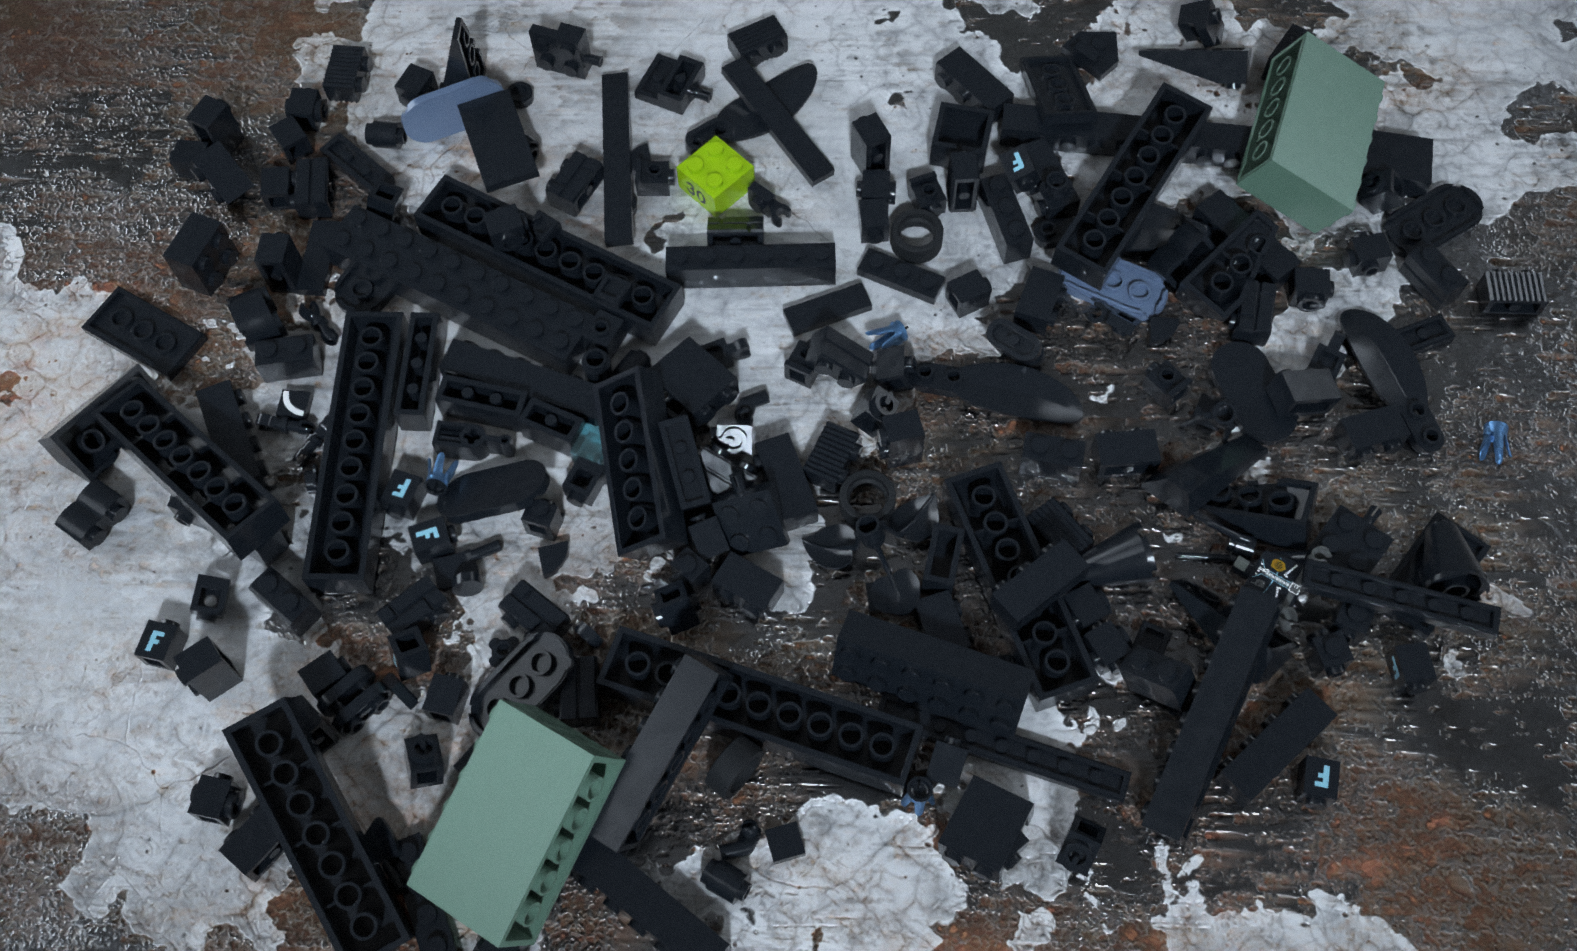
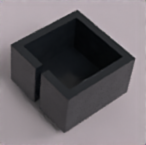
[929,101,995,174]
[162,212,240,297]

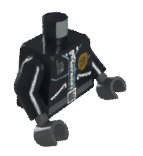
[1230,546,1332,632]

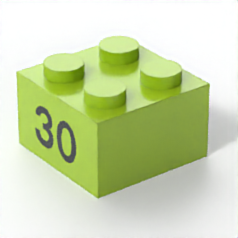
[676,136,755,217]

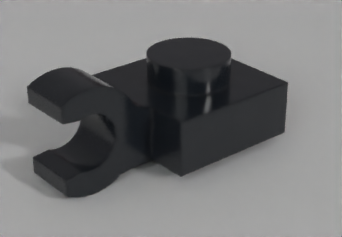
[748,181,791,228]
[1087,300,1143,336]
[1307,330,1347,380]
[701,338,751,369]

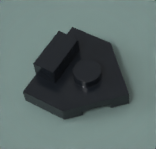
[1061,32,1119,81]

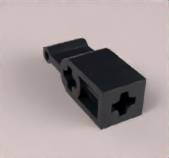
[432,420,516,461]

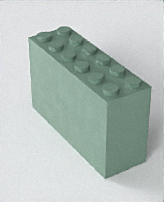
[1236,31,1385,233]
[406,699,626,948]

